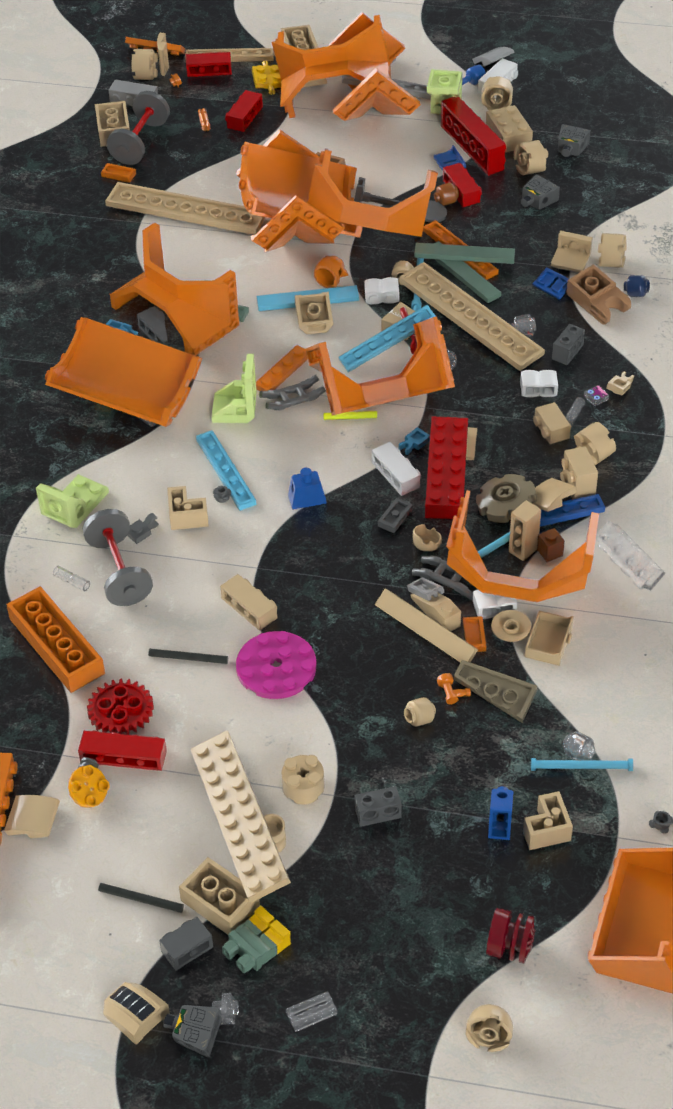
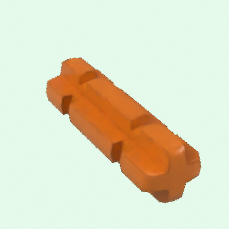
[198,108,210,131]

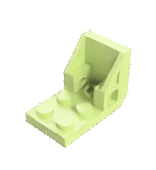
[427,69,463,114]
[212,354,257,423]
[36,474,109,528]

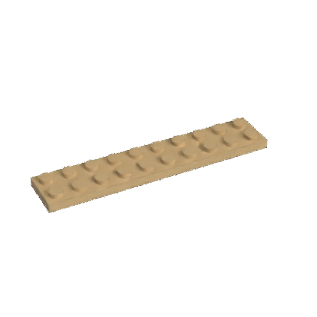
[105,182,266,235]
[399,262,545,371]
[190,730,291,903]

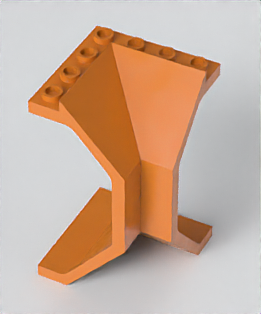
[328,12,421,121]
[272,15,391,118]
[236,129,345,252]
[308,148,438,237]
[110,223,239,355]
[306,316,455,416]
[446,490,599,602]

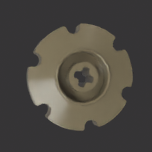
[476,474,537,523]

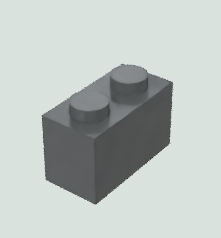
[159,917,213,971]

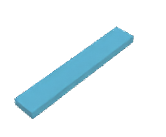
[257,285,359,311]
[339,305,436,372]
[196,430,257,511]

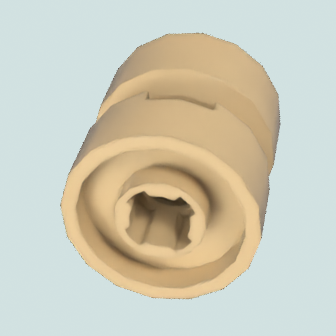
[264,814,286,852]

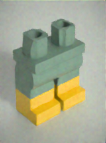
[222,905,291,973]

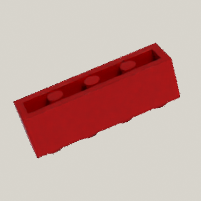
[78,730,167,771]

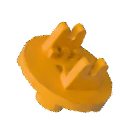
[68,765,110,808]

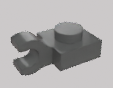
[127,513,159,544]

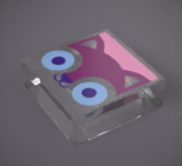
[584,385,609,406]

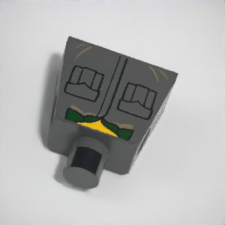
[558,124,591,157]
[521,174,560,209]
[164,1005,223,1057]

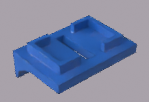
[434,145,466,171]
[533,267,569,300]

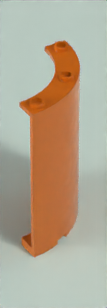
[239,142,363,238]
[45,317,203,427]

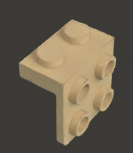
[551,231,593,273]

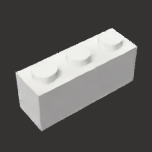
[478,58,518,94]
[372,442,421,496]

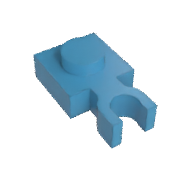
[398,427,430,455]

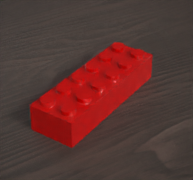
[441,97,506,176]
[425,416,468,519]

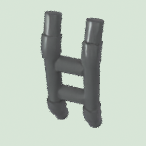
[259,374,326,410]
[412,556,473,600]

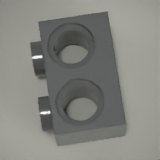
[552,324,585,365]
[354,786,402,827]

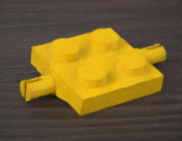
[252,61,282,95]

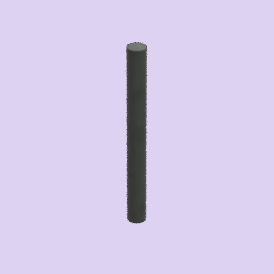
[148,648,228,664]
[98,883,184,913]

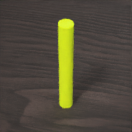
[323,411,377,420]

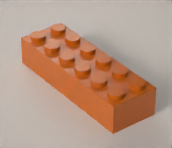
[6,586,105,693]

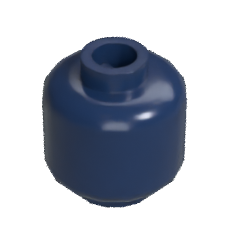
[624,275,650,297]

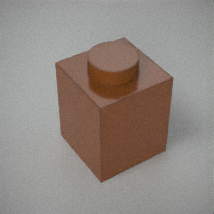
[537,528,565,562]

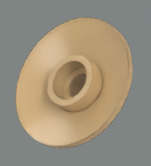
[491,610,531,642]

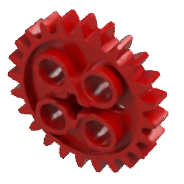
[87,678,154,735]

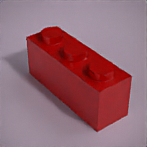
[186,52,232,77]
[225,90,263,132]
[443,163,482,207]

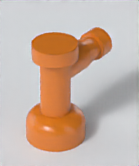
[437,673,471,704]

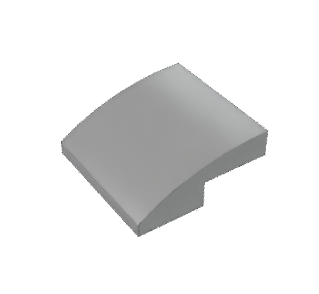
[472,47,515,66]

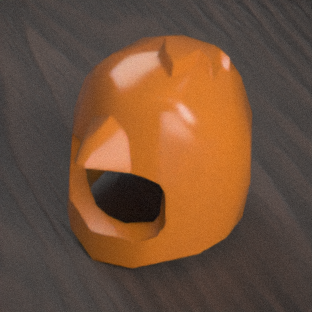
[314,256,348,288]

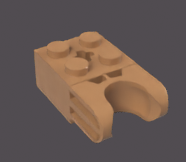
[567,264,631,325]

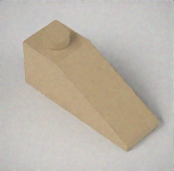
[411,592,461,631]

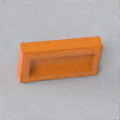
[101,163,136,183]
[463,616,486,652]

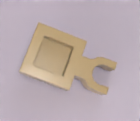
[606,371,634,396]

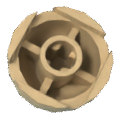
[466,1004,513,1052]

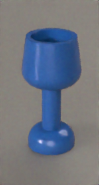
[462,65,486,85]

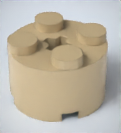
[132,49,158,80]
[481,76,513,111]
[514,140,548,175]
[598,233,627,268]
[574,422,616,465]
[281,755,325,805]

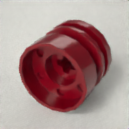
[486,908,535,964]

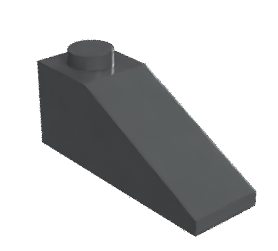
[137,306,168,346]

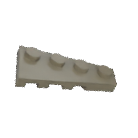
[454,660,537,723]

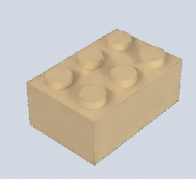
[95,101,130,147]
[486,105,533,153]
[179,857,260,935]

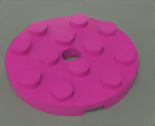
[236,631,316,699]

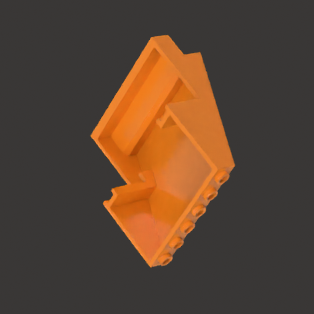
[588,848,673,994]

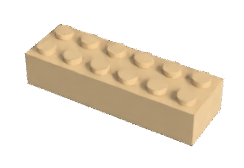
[281,25,326,85]

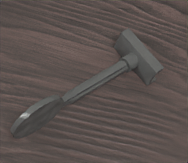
[354,177,447,223]

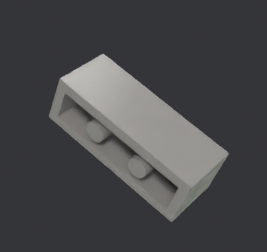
[109,80,158,106]

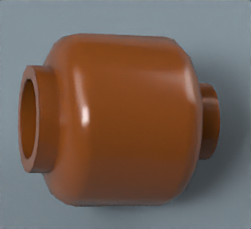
[434,183,459,206]

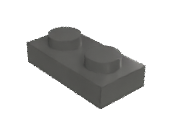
[378,498,413,533]

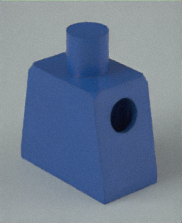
[288,467,327,510]
[488,786,513,840]

